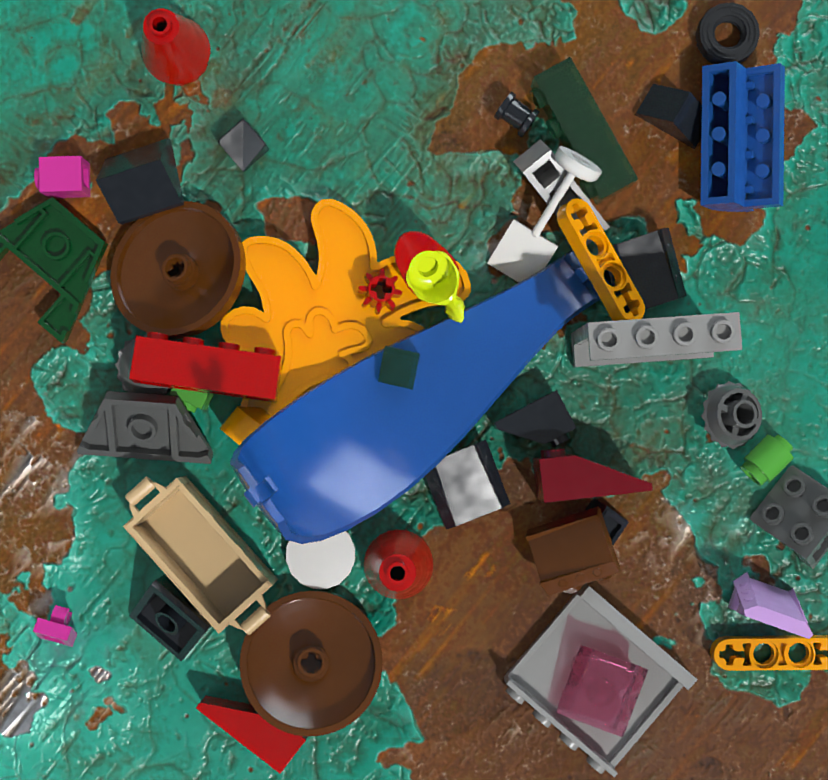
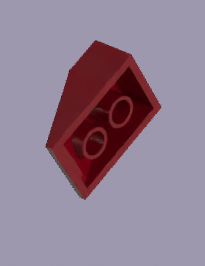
[533,448,653,503]

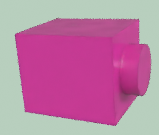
[34,156,90,198]

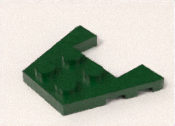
[0,197,108,344]

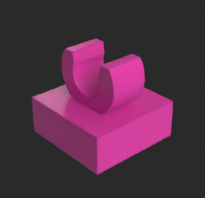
[33,605,77,647]

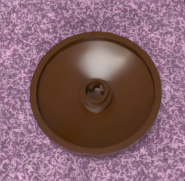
[110,201,246,339]
[240,591,382,736]

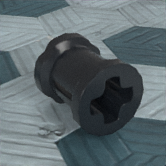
[494,92,540,137]

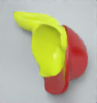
[394,231,465,323]

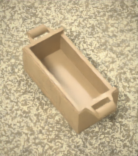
[123,476,278,635]

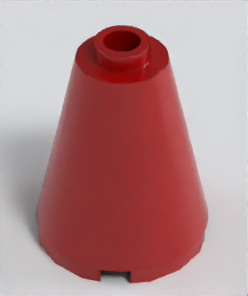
[142,8,211,86]
[364,530,433,599]

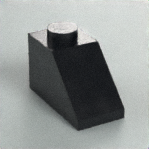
[492,390,576,447]

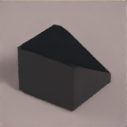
[218,118,269,172]

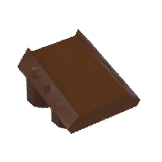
[525,506,621,595]

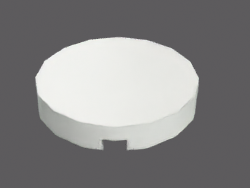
[286,531,355,589]

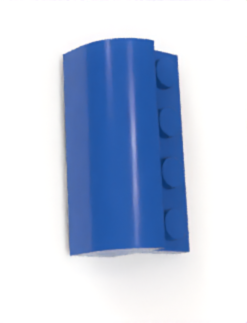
[700,61,785,212]

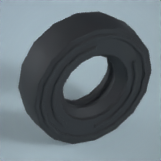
[696,2,760,64]

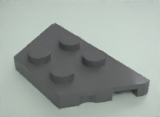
[77,391,213,464]

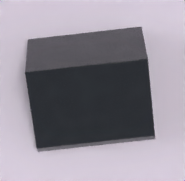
[96,138,184,225]
[129,574,212,661]

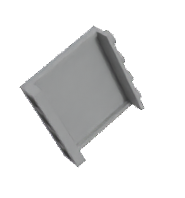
[571,312,742,368]
[504,584,698,778]

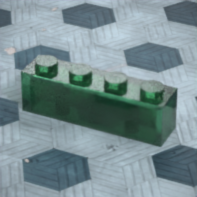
[529,57,638,205]

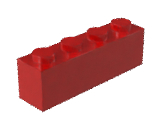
[129,332,283,403]

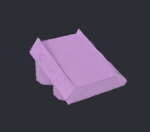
[728,572,813,639]

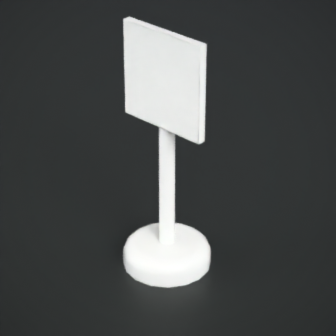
[488,146,602,283]

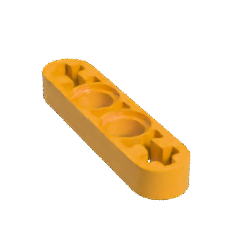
[557,198,645,321]
[710,635,828,671]

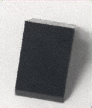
[635,84,702,149]

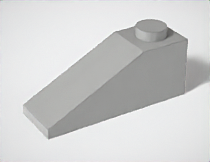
[513,139,609,246]

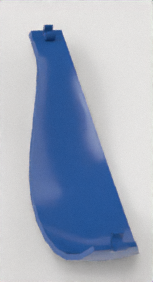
[230,249,611,544]

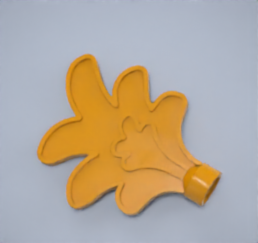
[219,199,471,445]

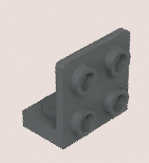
[750,466,828,569]

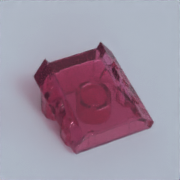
[556,645,648,737]

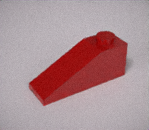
[196,695,308,774]

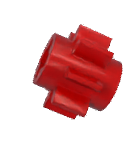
[357,269,403,315]

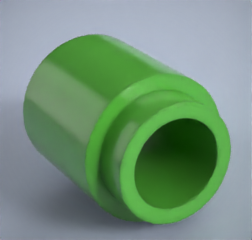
[740,434,794,486]

